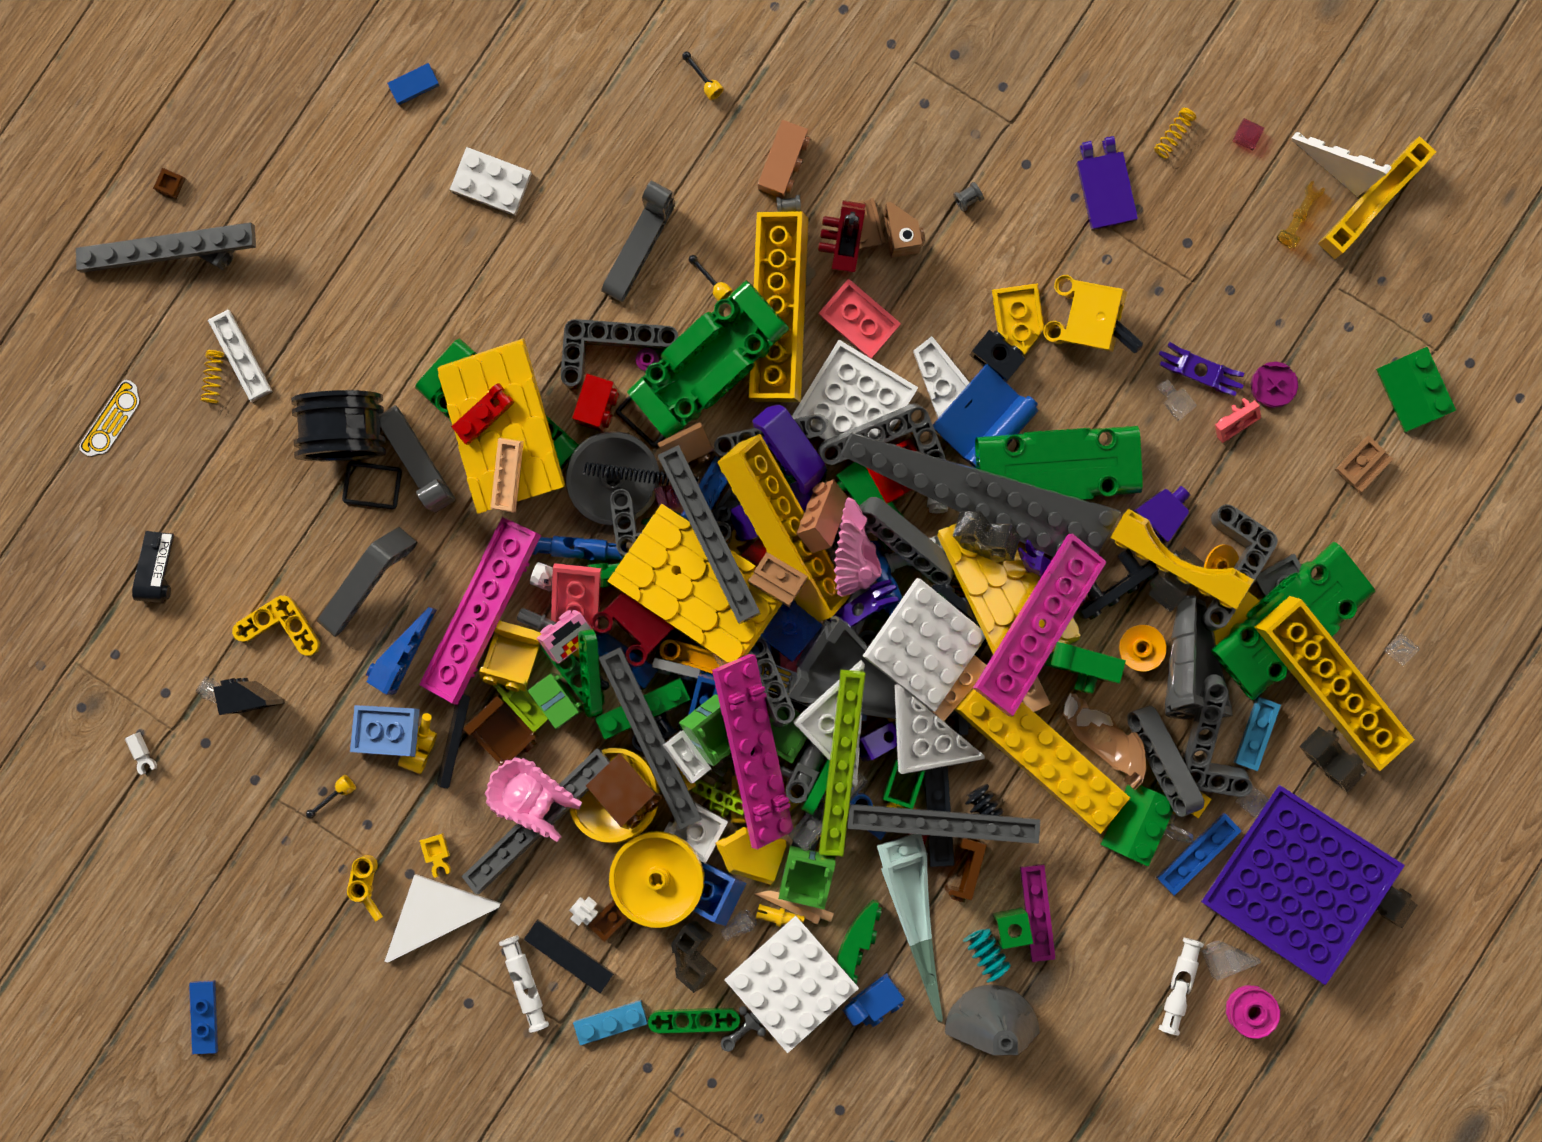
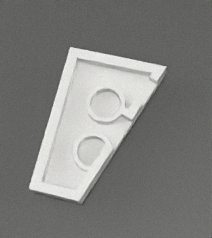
[913,336,969,418]

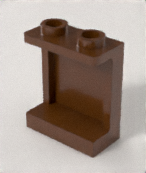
[463,696,538,766]
[586,753,662,830]
[944,837,987,903]

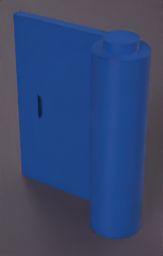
[933,364,1038,468]

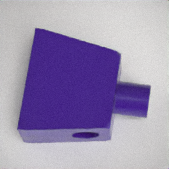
[1133,486,1191,543]
[859,722,897,761]

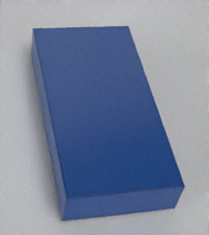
[387,63,440,105]

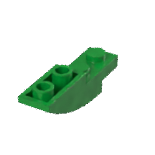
[836,899,882,984]

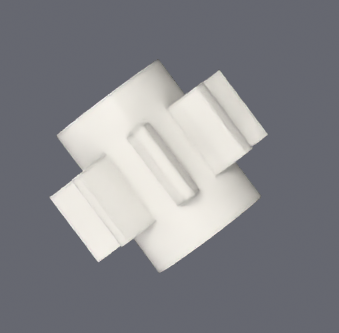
[569,897,598,926]

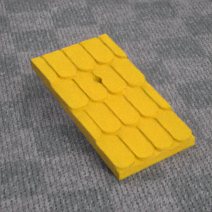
[437,338,565,514]
[608,504,783,663]
[937,518,1081,655]

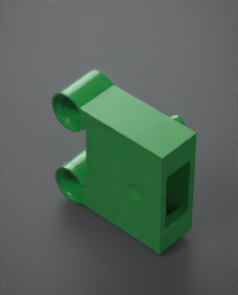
[1044,642,1126,694]

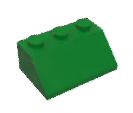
[1376,347,1456,432]
[1101,784,1174,867]

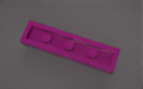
[1020,864,1056,962]

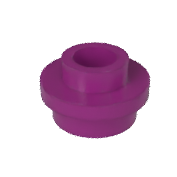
[636,348,659,371]

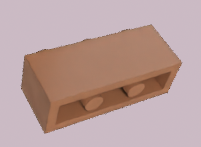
[758,120,811,199]
[796,480,848,553]

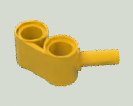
[398,713,437,774]
[347,855,383,922]

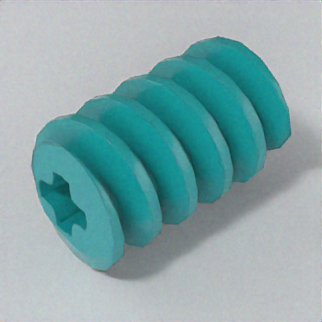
[963,929,1011,983]

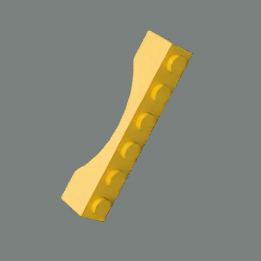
[1318,136,1437,259]
[1111,509,1254,609]

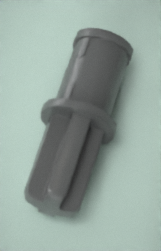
[517,608,557,632]

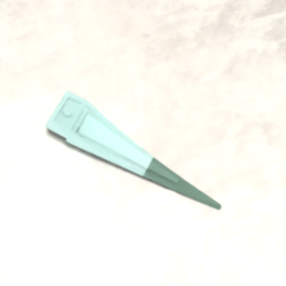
[877,834,943,1022]

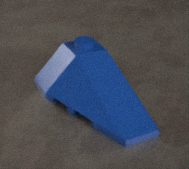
[366,607,437,694]

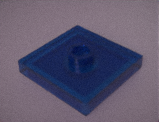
[760,601,823,663]

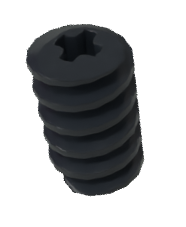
[965,784,1004,816]

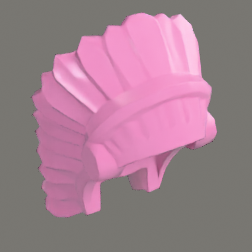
[834,497,882,597]
[485,757,582,842]

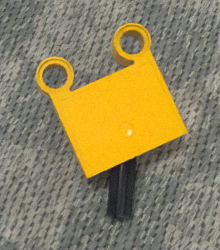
[1043,275,1144,353]

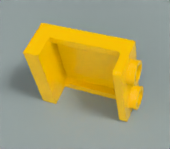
[479,620,541,692]

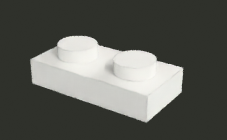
[663,731,711,783]

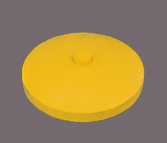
[569,748,660,843]
[609,831,704,928]

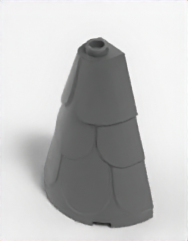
[1165,595,1233,720]
[788,616,915,719]
[945,984,1040,1055]

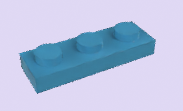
[1233,697,1281,771]
[573,1000,648,1045]

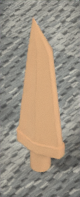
[755,890,834,925]

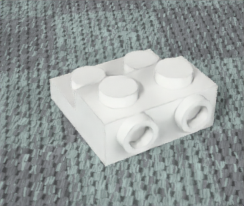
[664,802,728,864]

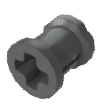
[953,182,984,212]
[776,195,801,212]

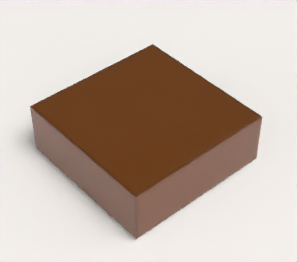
[153,168,186,199]

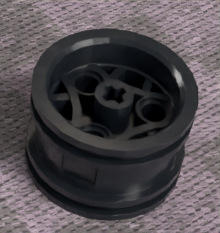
[291,390,386,462]

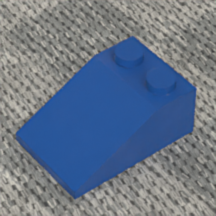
[693,862,747,926]

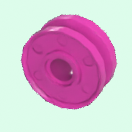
[1225,985,1280,1039]

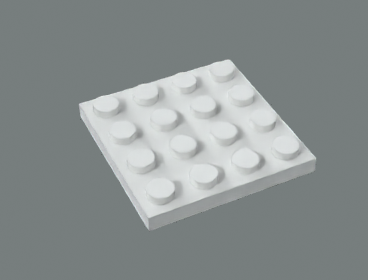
[792,340,918,440]
[863,578,985,712]
[724,915,859,1053]

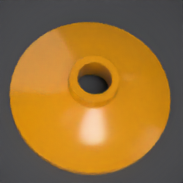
[1204,544,1239,569]
[1119,625,1166,671]

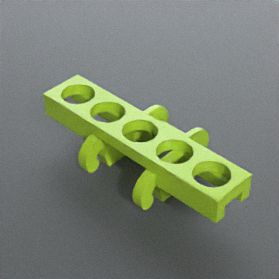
[692,779,744,817]

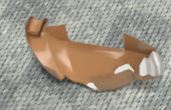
[1063,693,1146,790]

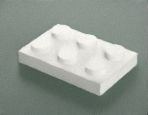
[450,147,532,216]

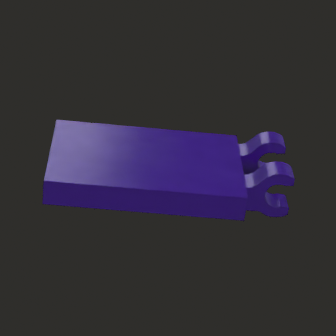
[1076,136,1138,230]

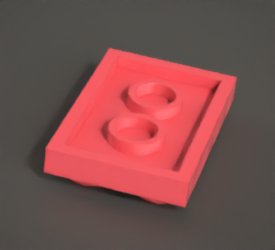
[818,279,901,359]
[551,563,601,635]

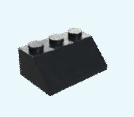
[213,678,285,715]

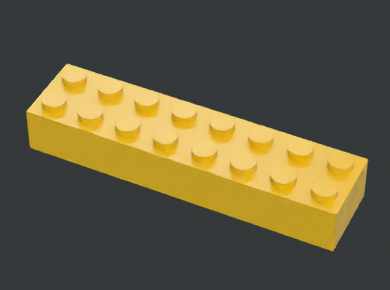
[749,211,808,402]
[717,434,850,625]
[1255,596,1415,771]
[954,688,1130,834]

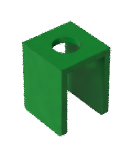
[882,759,925,809]
[992,908,1033,949]

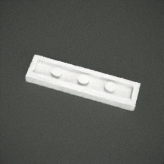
[208,310,273,402]

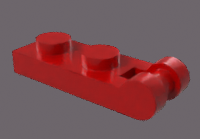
[451,383,514,445]

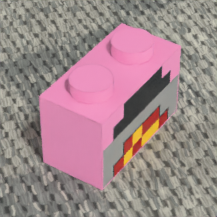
[537,610,591,663]

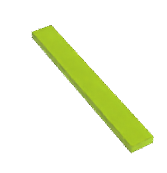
[819,670,865,857]

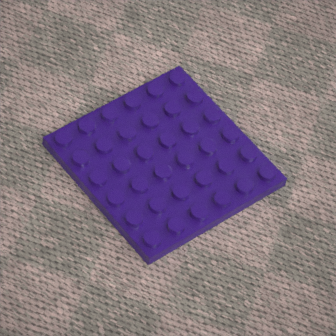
[1201,785,1405,985]

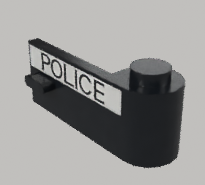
[132,531,174,603]

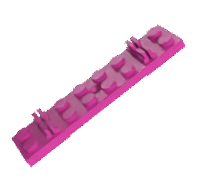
[419,517,541,705]
[973,534,1106,716]
[712,654,794,849]

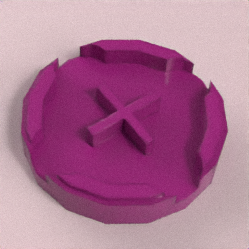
[1250,361,1298,408]

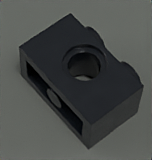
[969,330,1025,382]

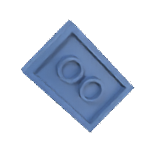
[350,705,420,757]

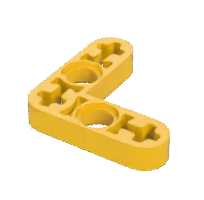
[232,595,320,656]

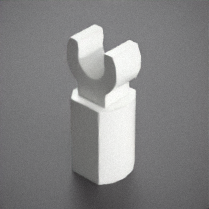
[125,732,157,775]

